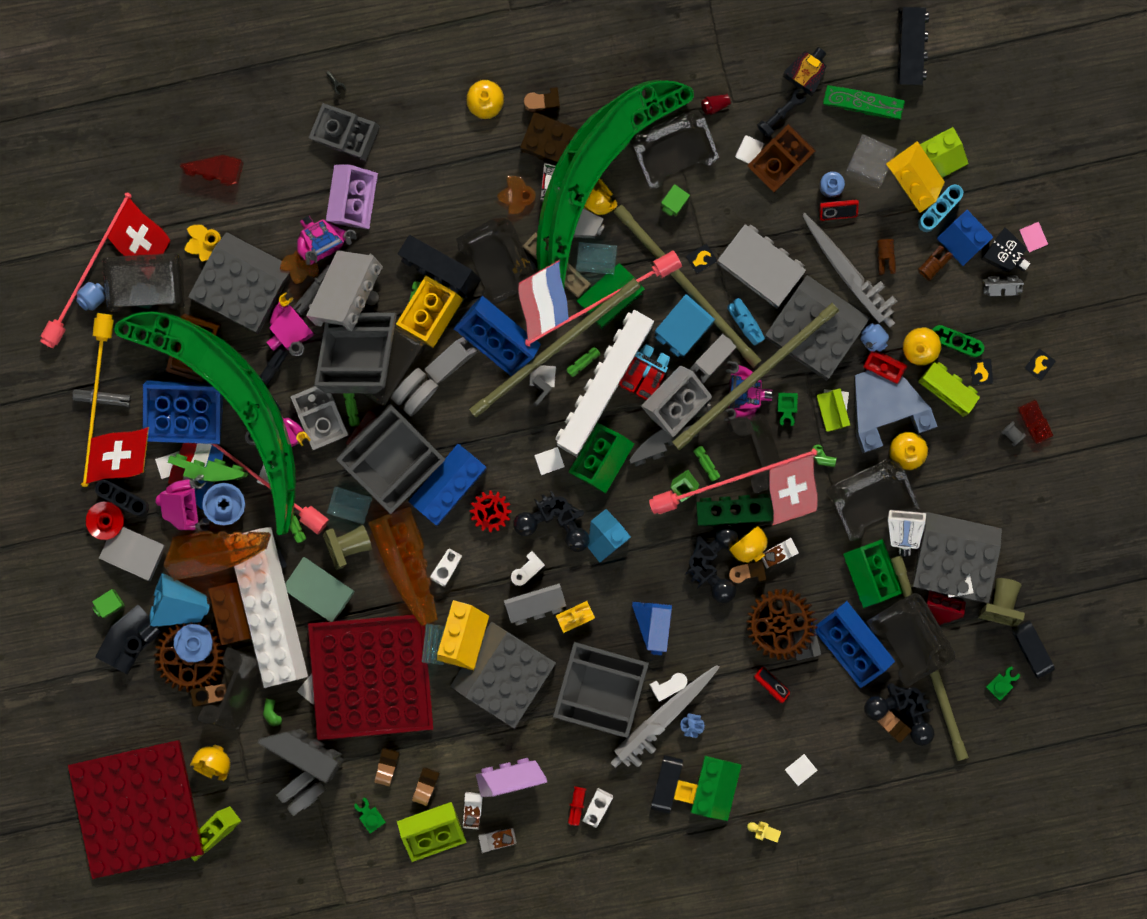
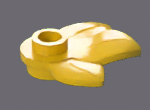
[185,225,221,262]

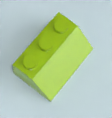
[920,127,969,178]
[918,362,980,417]
[397,802,467,862]

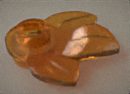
[497,176,536,214]
[280,250,319,284]

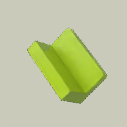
[817,389,850,432]

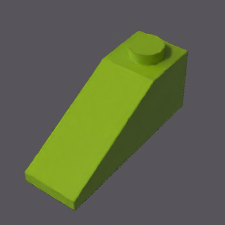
[191,806,241,861]

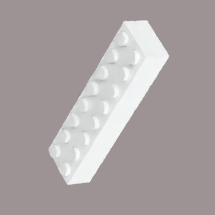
[556,310,654,457]
[227,527,308,688]

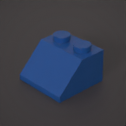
[937,210,993,266]

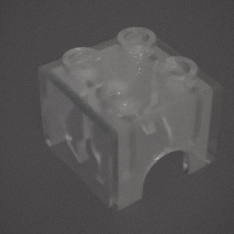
[845,134,898,188]

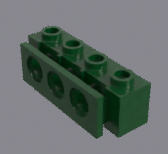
[696,494,774,526]

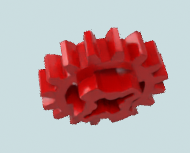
[470,491,512,533]

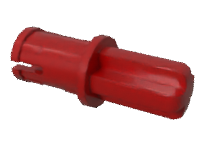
[568,786,586,826]

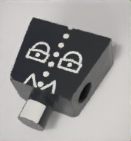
[981,227,1030,272]

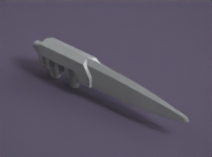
[803,212,897,328]
[610,666,720,768]

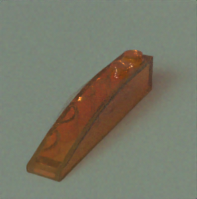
[368,507,438,626]
[164,531,271,581]

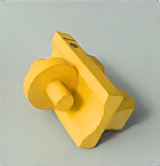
[556,601,595,633]

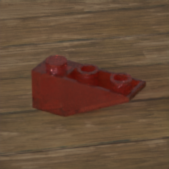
[180,155,243,186]

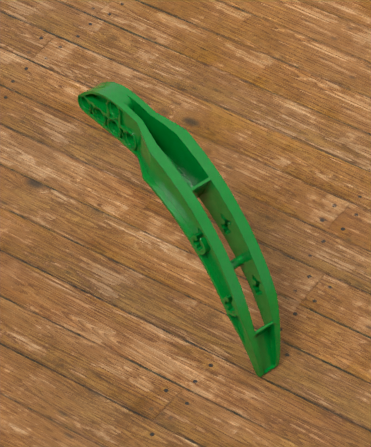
[536,80,694,288]
[114,312,296,535]

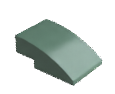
[285,557,355,622]

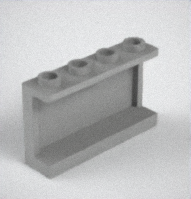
[716,224,806,308]
[306,250,382,331]

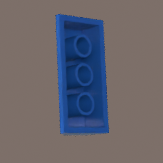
[454,296,541,376]
[408,444,487,526]
[815,601,895,688]

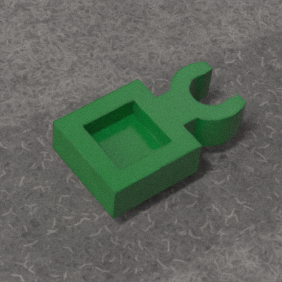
[777,393,798,426]
[986,666,1020,701]
[354,797,386,833]

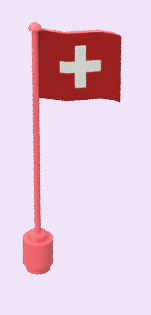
[40,193,171,349]
[649,449,818,525]

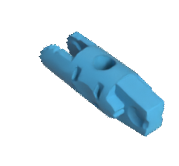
[727,298,765,346]

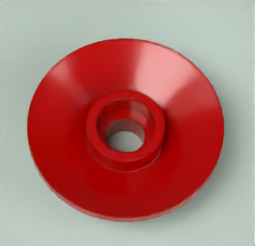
[86,502,124,540]

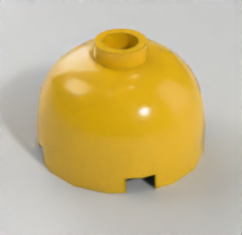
[466,80,504,119]
[584,179,617,215]
[903,327,941,366]
[889,432,928,470]
[729,526,768,562]
[190,745,231,780]

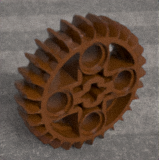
[746,589,818,660]
[154,622,226,692]

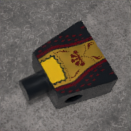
[782,47,827,96]

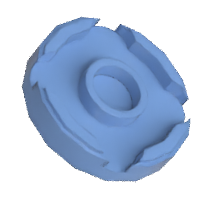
[174,624,213,663]

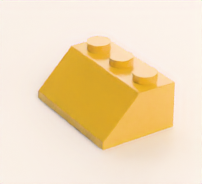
[886,141,945,213]
[396,276,463,348]
[437,600,489,670]

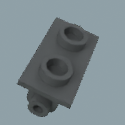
[983,275,1024,296]

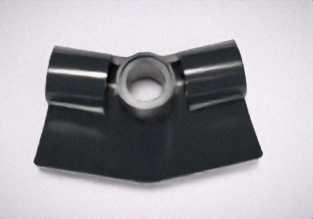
[95,605,162,674]

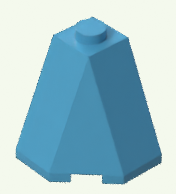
[588,509,631,562]
[150,573,209,626]

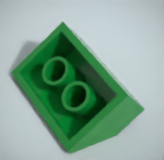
[576,264,645,330]
[569,423,634,493]
[843,539,903,608]
[690,755,741,821]

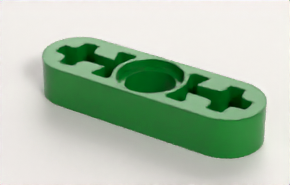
[932,325,984,358]

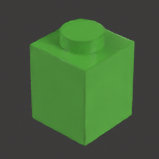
[661,184,690,216]
[670,470,699,502]
[92,589,125,618]

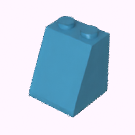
[654,294,715,357]

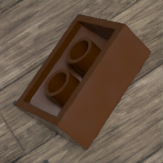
[208,582,252,645]

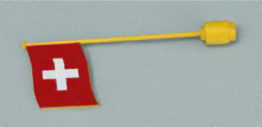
[81,313,149,487]

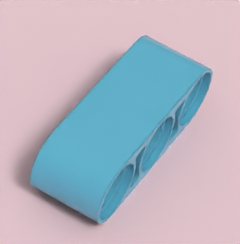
[918,184,963,232]

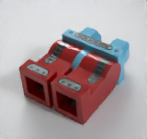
[618,344,670,400]

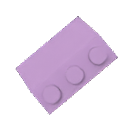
[326,165,378,229]
[476,758,547,797]

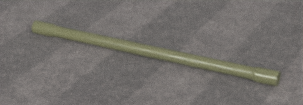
[614,205,762,368]
[469,278,641,418]
[672,303,839,451]
[891,556,968,761]

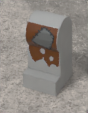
[479,828,517,853]

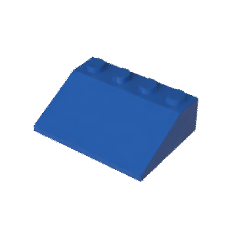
[143,381,223,444]

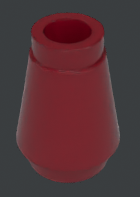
[701,94,731,115]

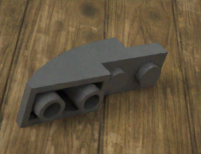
[629,425,698,466]

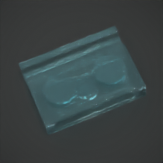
[576,242,617,274]
[327,487,372,525]
[422,624,445,665]

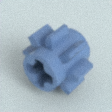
[680,713,704,738]

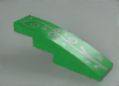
[823,85,905,120]

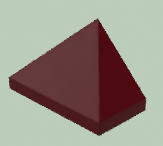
[926,591,966,625]

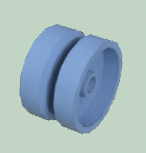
[202,482,245,525]

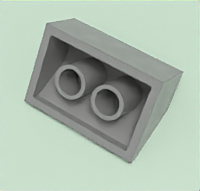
[642,365,712,437]
[504,583,566,626]

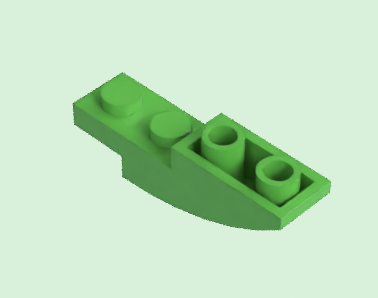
[167,453,248,482]

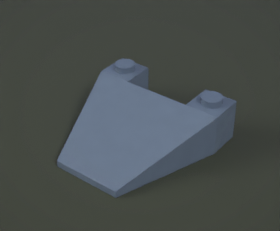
[855,370,938,453]

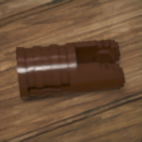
[877,239,896,275]
[918,245,953,281]

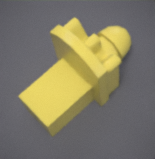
[747,821,781,842]

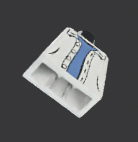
[888,510,926,556]

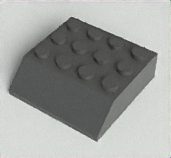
[188,232,294,335]
[764,275,870,381]
[314,313,397,394]
[336,404,445,514]
[911,512,1002,603]
[450,621,556,728]
[553,642,649,738]
[258,729,344,783]

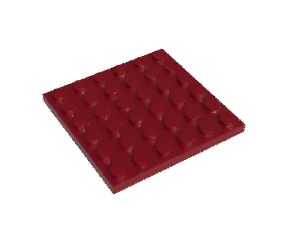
[308,614,433,740]
[68,740,204,879]

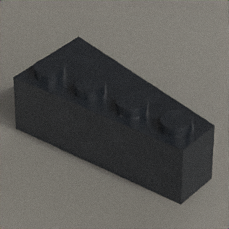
[898,7,929,85]
[398,235,481,299]

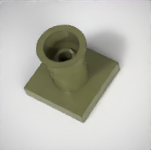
[323,525,372,571]
[978,578,1025,627]

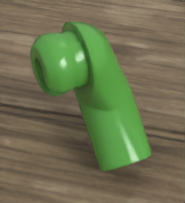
[811,445,836,467]
[263,699,282,726]

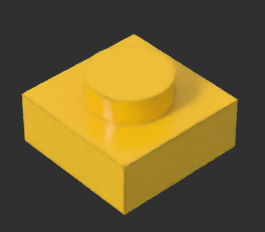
[674,780,697,804]

